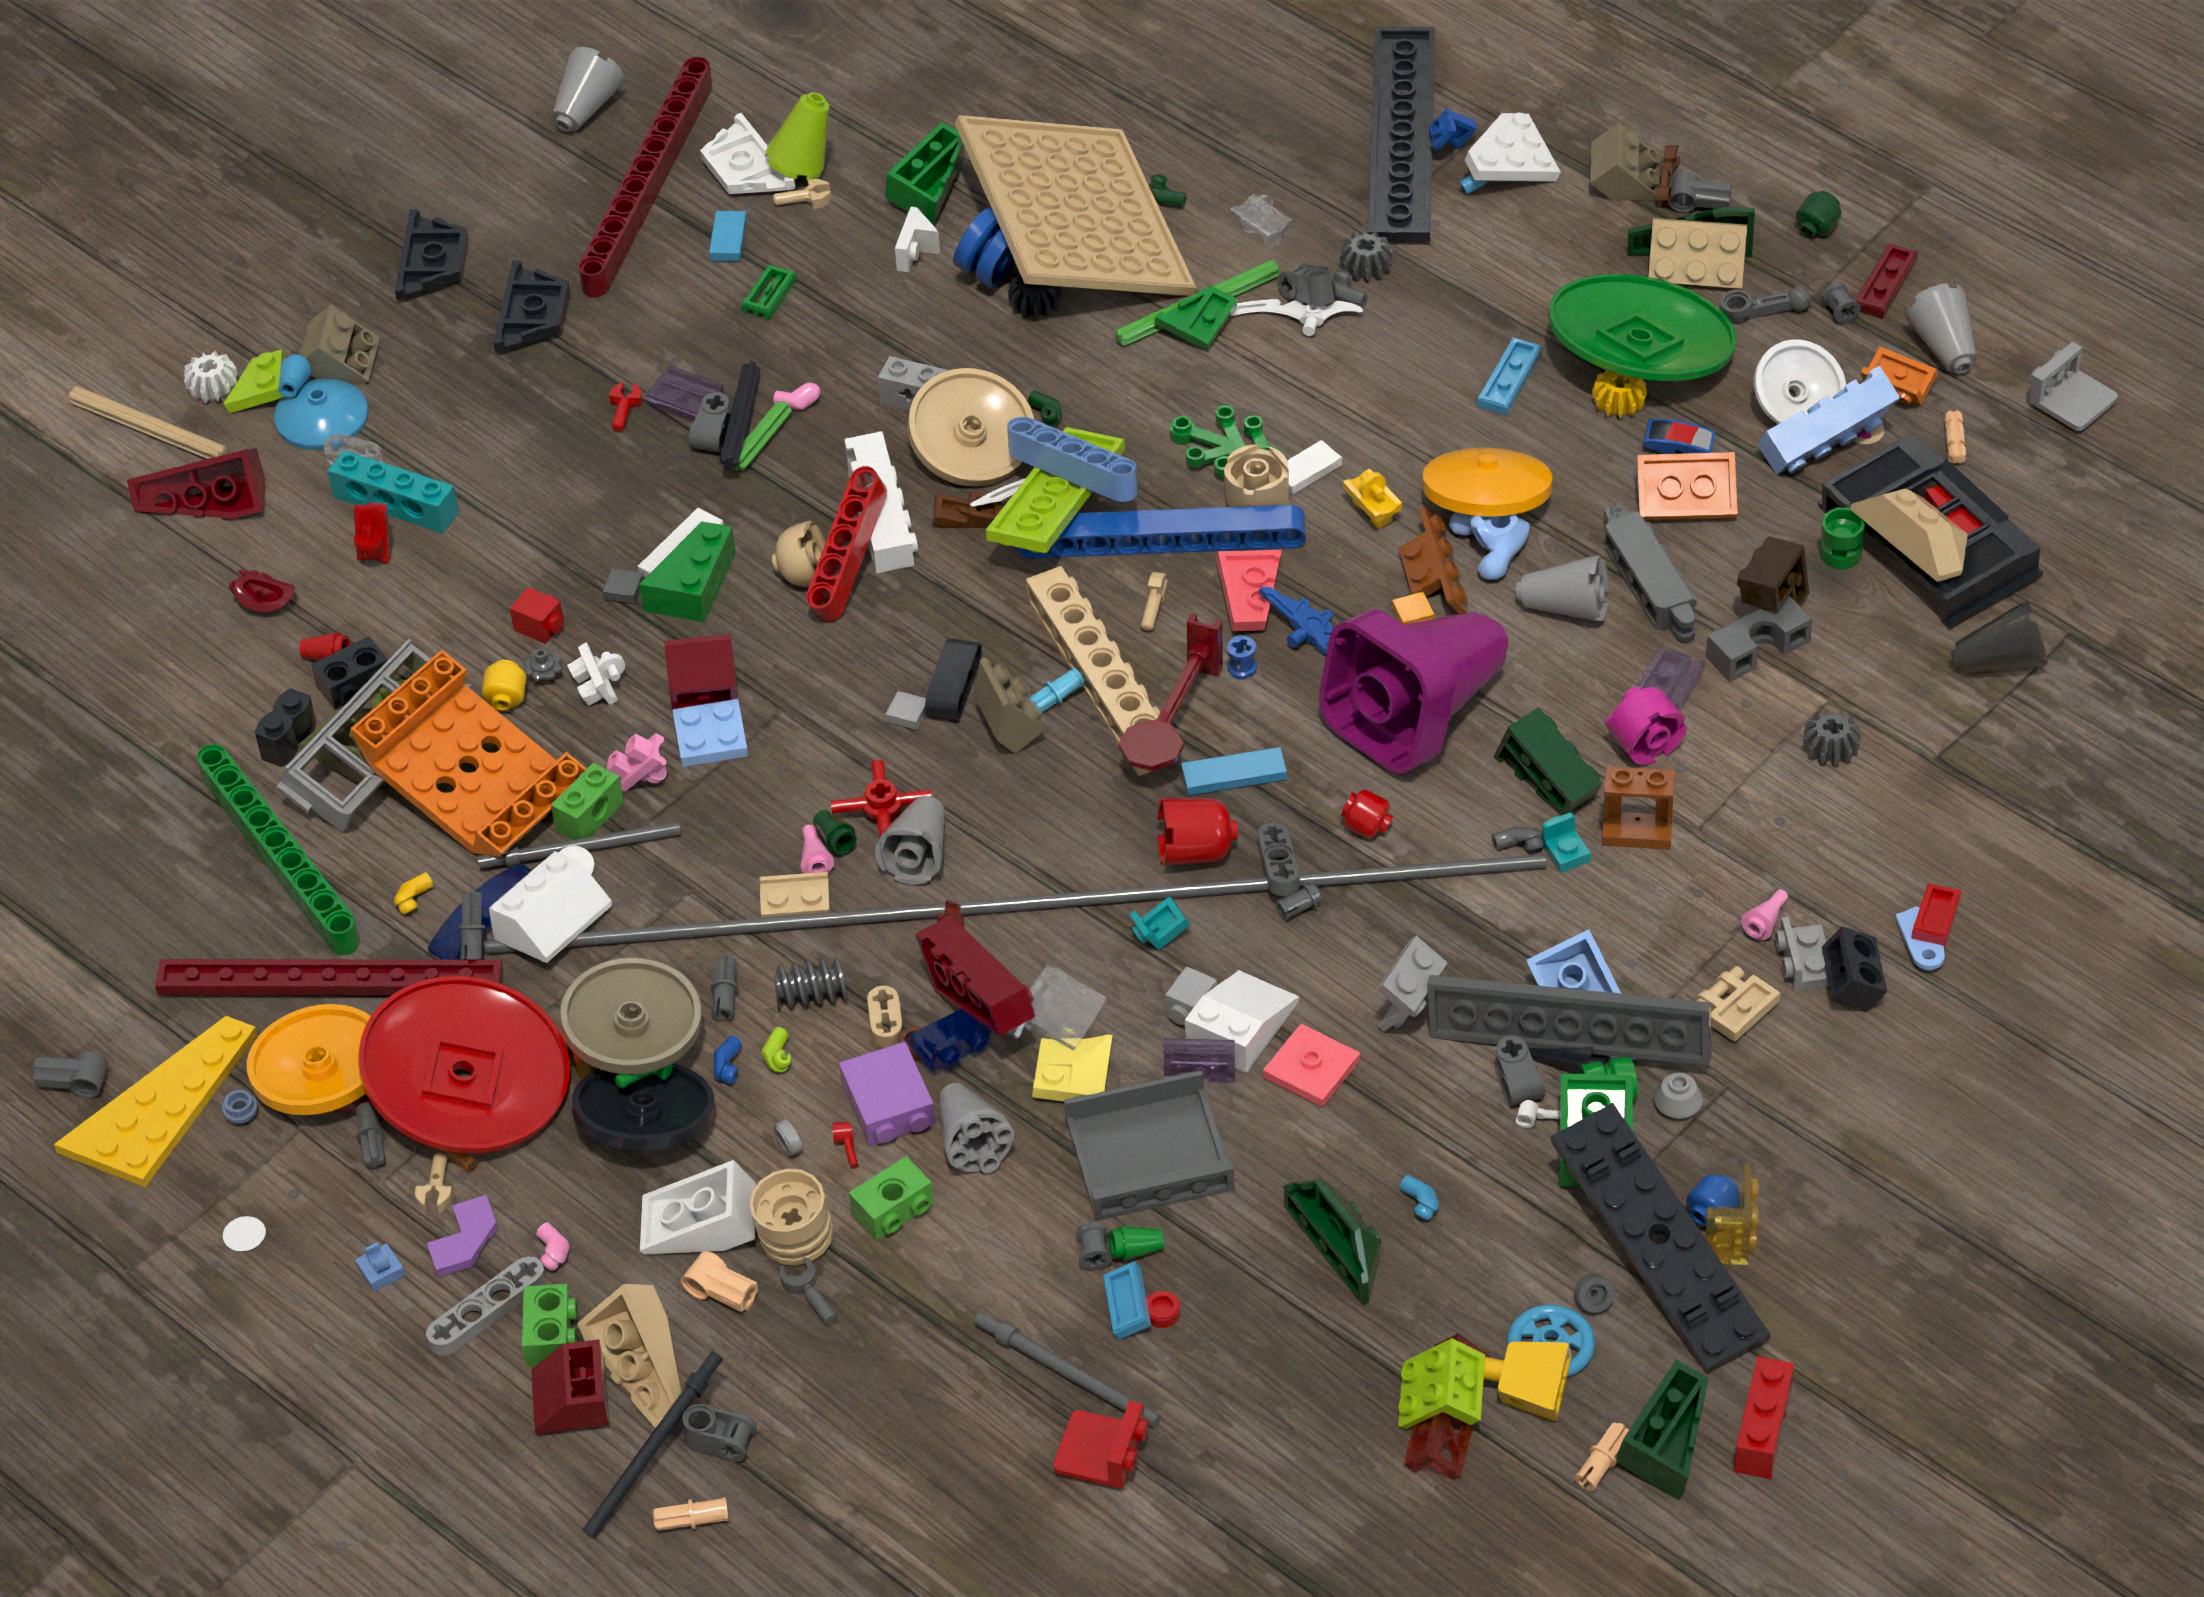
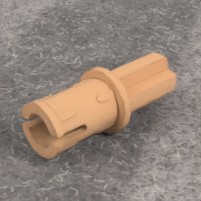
[1574,1423,1629,1491]
[653,1497,729,1531]

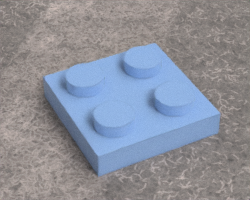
[673,699,748,767]

